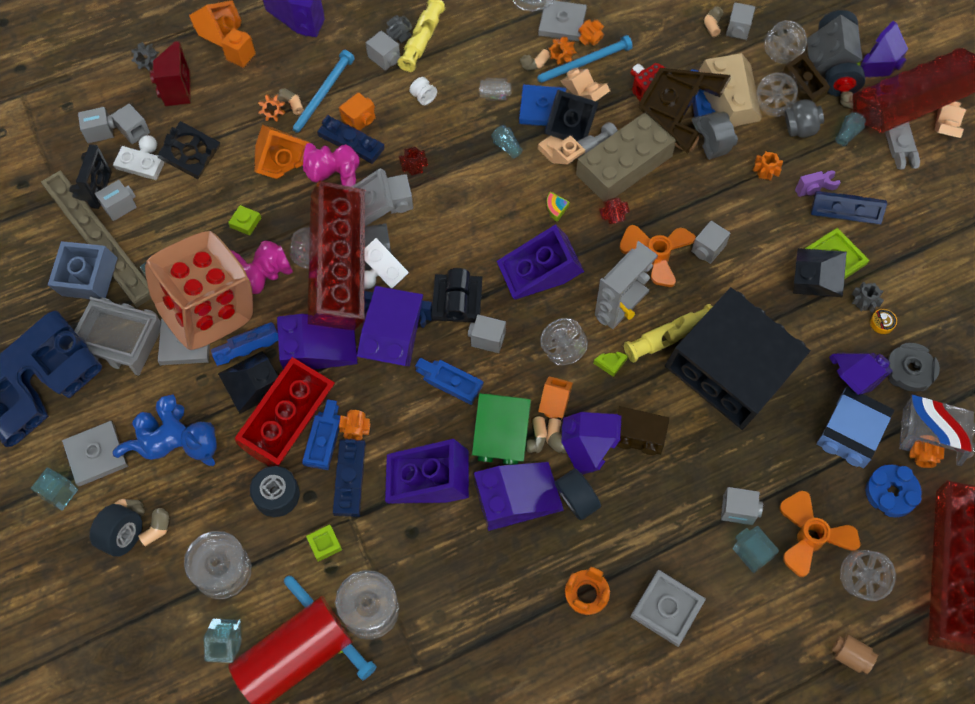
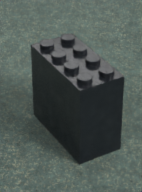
[665,287,811,430]

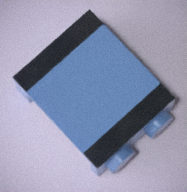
[817,386,894,468]

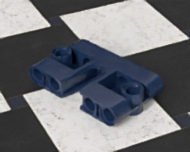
[0,311,102,447]

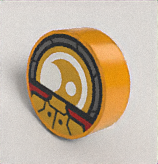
[870,309,897,334]

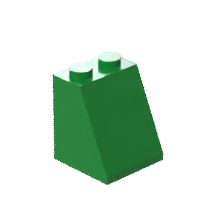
[472,393,532,465]

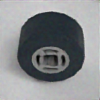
[250,466,300,517]
[555,469,601,520]
[89,504,142,557]

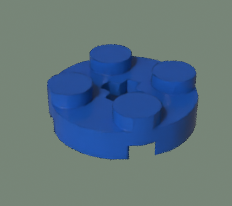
[866,465,922,517]

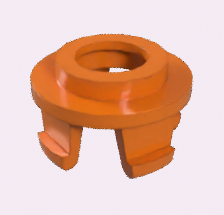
[565,567,610,615]

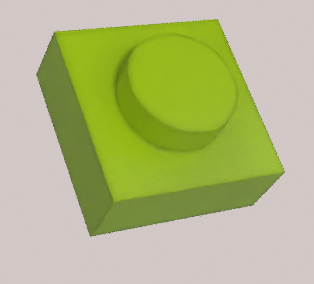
[228,205,261,236]
[306,525,342,562]

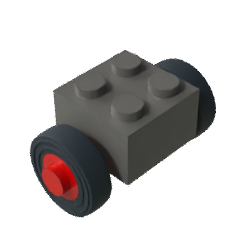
[807,10,865,97]

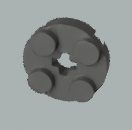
[887,343,940,392]

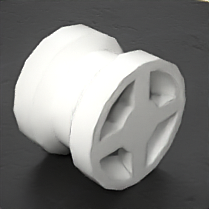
[410,77,437,105]

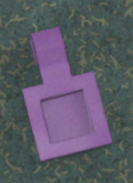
[795,171,841,197]

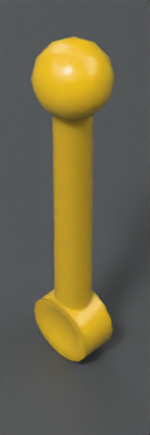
[620,302,635,320]

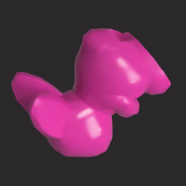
[303,143,360,192]
[230,241,293,294]

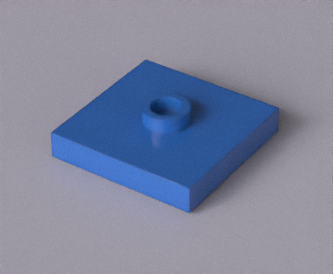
[519,85,566,126]

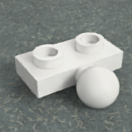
[113,135,165,180]
[357,238,409,289]

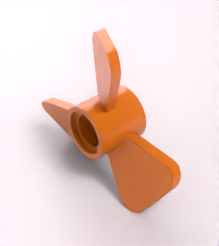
[620,225,696,287]
[779,491,860,577]

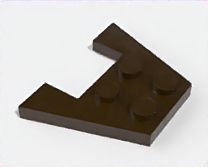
[638,68,731,154]

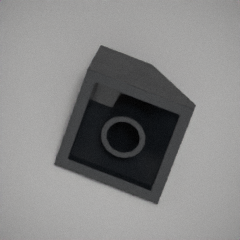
[544,90,599,141]
[793,248,847,298]
[218,351,278,414]

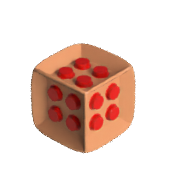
[145,231,253,350]

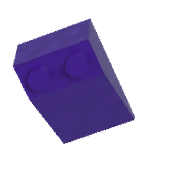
[263,0,325,38]
[497,224,584,300]
[357,286,423,367]
[277,314,358,370]
[385,439,469,504]
[474,462,563,531]

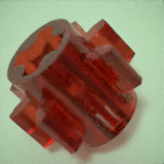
[399,146,428,176]
[599,197,630,224]

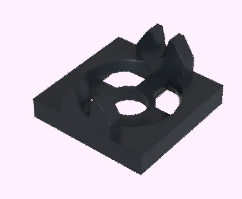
[158,121,220,179]
[69,144,112,209]

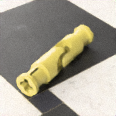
[398,0,445,72]
[624,304,713,363]

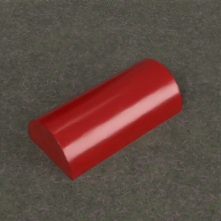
[234,357,335,467]
[228,596,353,704]

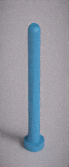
[537,35,633,83]
[293,50,355,133]
[284,575,377,680]

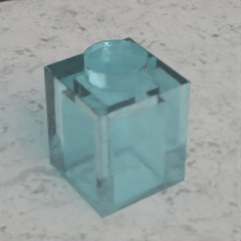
[30,467,78,511]
[732,525,779,573]
[204,619,241,663]

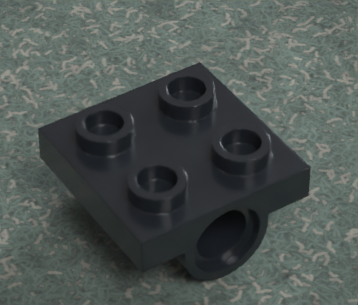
[431,268,483,323]

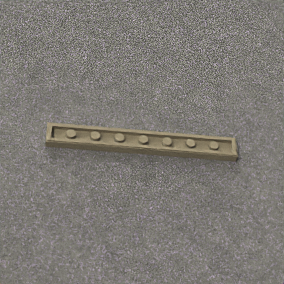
[41,170,151,308]

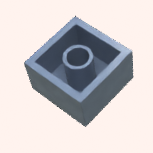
[48,241,117,299]

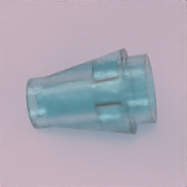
[835,112,866,146]
[491,125,523,158]

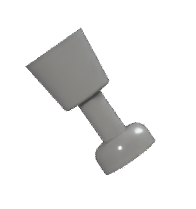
[577,122,618,159]

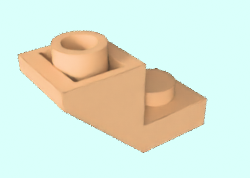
[561,68,610,101]
[935,100,966,138]
[538,136,585,164]

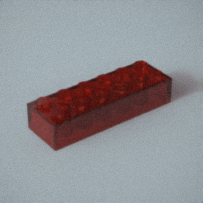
[853,48,975,133]
[308,181,365,331]
[928,480,975,655]

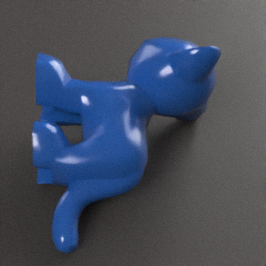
[112,394,217,466]

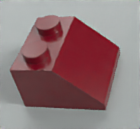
[150,41,191,106]

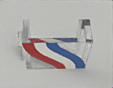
[899,395,975,466]

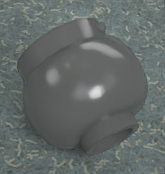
[784,99,824,138]

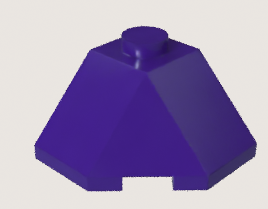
[860,21,908,77]
[829,353,893,395]
[561,412,621,475]

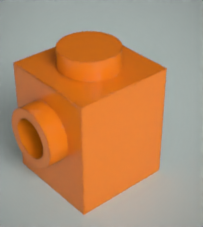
[221,28,256,68]
[339,92,375,131]
[538,376,573,419]

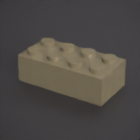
[576,113,676,204]

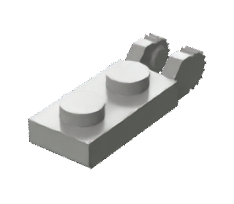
[883,115,920,169]

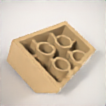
[698,53,762,127]

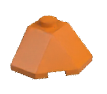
[189,0,241,47]
[255,124,310,179]

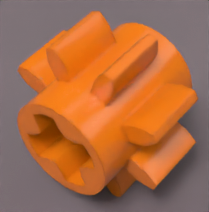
[578,19,604,46]
[549,37,577,64]
[258,94,285,122]
[753,151,783,181]
[339,410,370,441]
[909,436,944,468]

